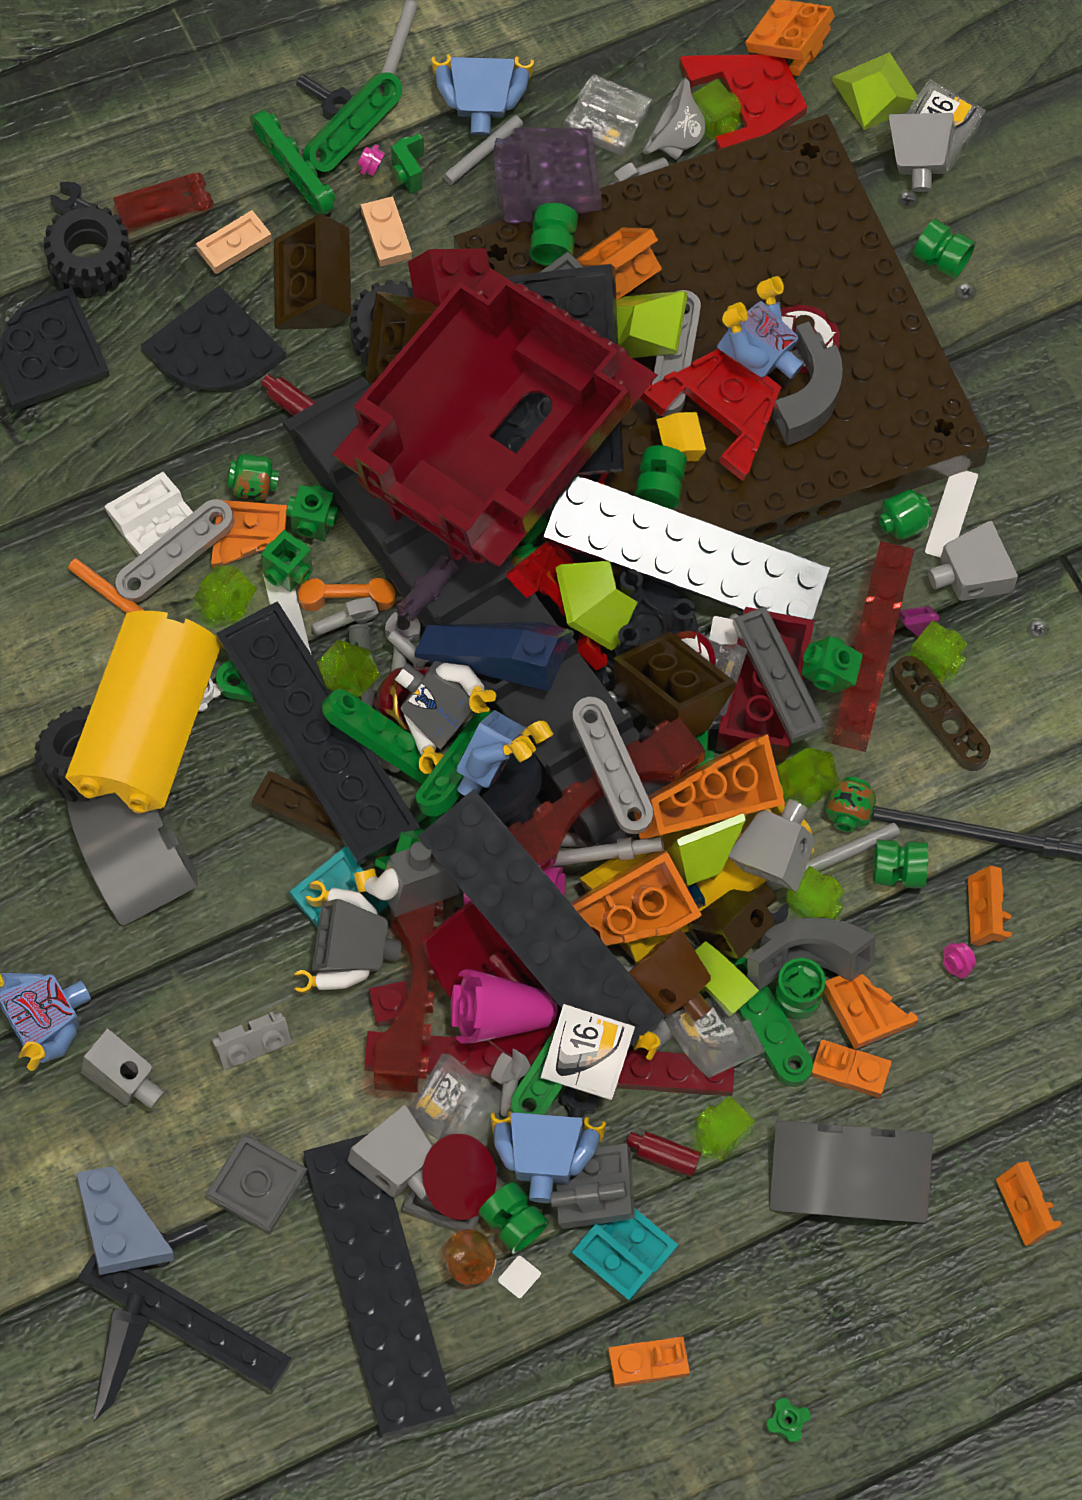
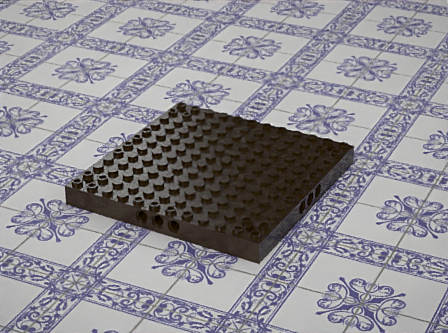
[454,114,990,589]

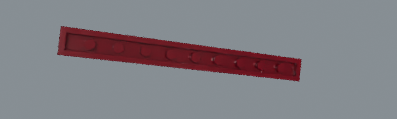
[365,1031,735,1096]

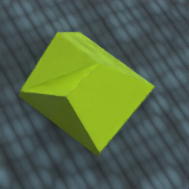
[832,52,921,130]
[616,291,688,358]
[556,561,638,651]
[667,814,746,886]

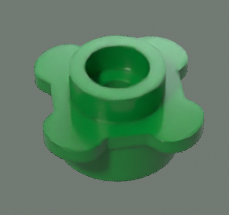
[766,1398,811,1443]

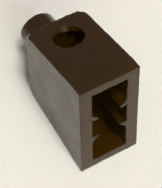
[687,884,777,959]

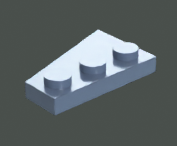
[77,1166,174,1275]

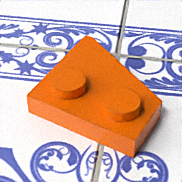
[211,500,287,568]
[824,974,918,1050]

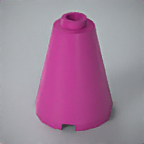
[451,969,557,1044]

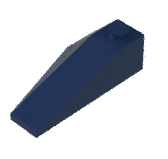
[414,622,574,691]

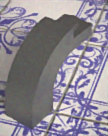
[772,321,843,446]
[747,918,876,990]

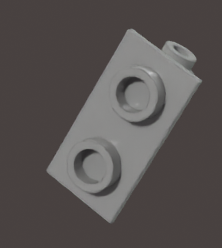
[212,1012,292,1070]

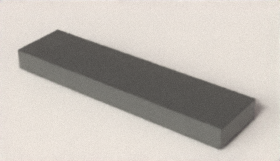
[733,606,825,744]

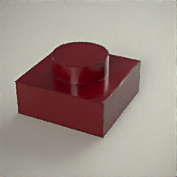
[369,981,413,1027]

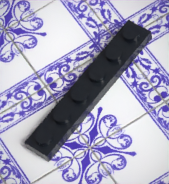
[78,1253,292,1394]

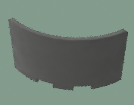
[67,792,197,925]
[770,1121,933,1223]

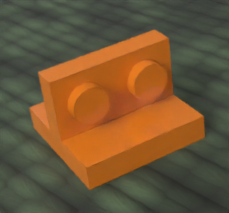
[576,227,662,301]

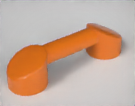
[298,578,396,611]

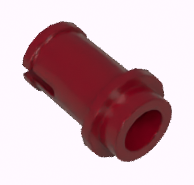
[483,949,529,985]

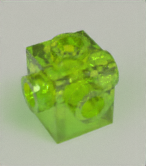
[193,566,258,622]

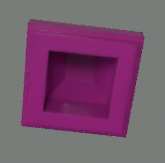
[896,606,939,638]

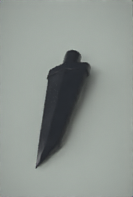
[93,1292,150,1422]

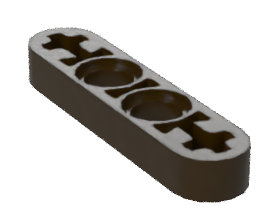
[893,656,991,771]

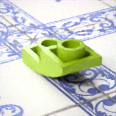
[695,941,759,1017]

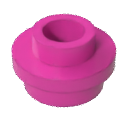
[357,144,385,177]
[943,942,976,978]

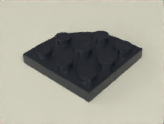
[141,286,286,393]
[0,287,110,411]

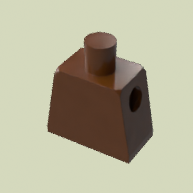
[628,929,712,1022]

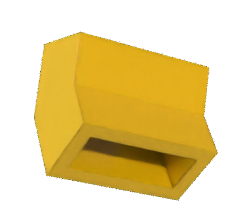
[656,412,706,461]

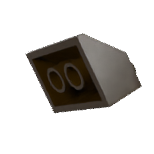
[274,214,351,330]
[365,292,438,384]
[613,631,736,743]

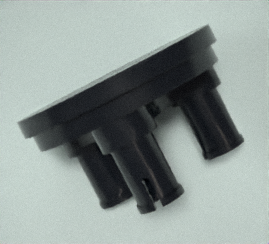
[600,569,699,671]
[451,753,544,849]

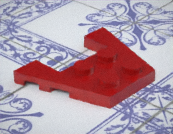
[679,55,807,150]
[640,349,781,481]
[506,541,608,671]

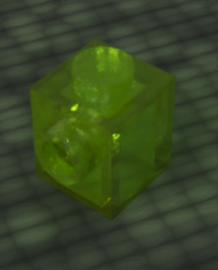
[692,79,741,140]
[910,620,967,683]
[316,640,380,698]
[778,747,840,804]
[785,866,844,920]
[695,1096,755,1162]

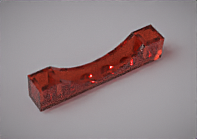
[832,541,914,752]
[507,717,705,871]
[374,900,444,1093]

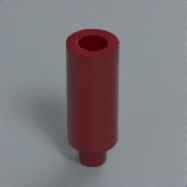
[261,374,317,416]
[627,1131,702,1178]

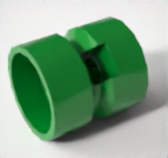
[529,203,578,266]
[913,218,976,280]
[635,445,687,509]
[873,839,928,889]
[774,958,826,1020]
[479,1182,549,1254]

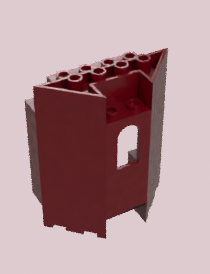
[332,268,658,567]

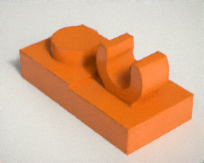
[968,865,1012,946]
[811,1039,892,1099]
[996,1161,1062,1246]
[608,1336,690,1388]

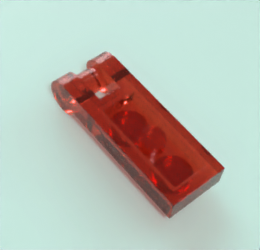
[113,173,214,230]

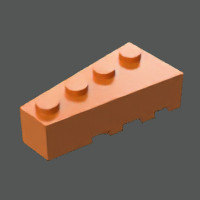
[633,734,785,839]

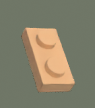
[361,196,412,267]
[196,210,272,274]

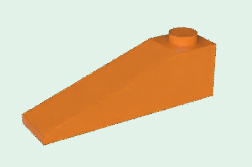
[571,851,702,946]

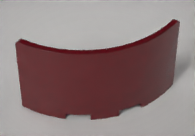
[422,901,562,1058]

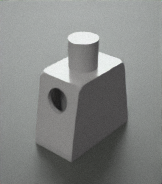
[889,113,955,192]
[928,520,1018,601]
[728,800,815,892]
[81,1028,165,1109]
[347,1105,432,1201]

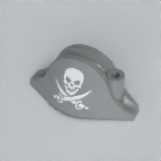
[643,78,705,160]

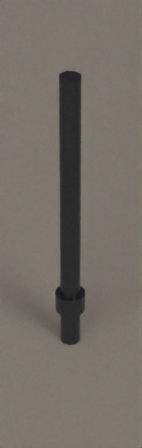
[873,806,1082,859]

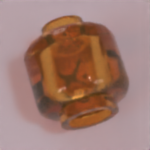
[444,1229,496,1285]

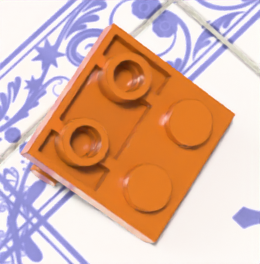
[745,0,835,76]

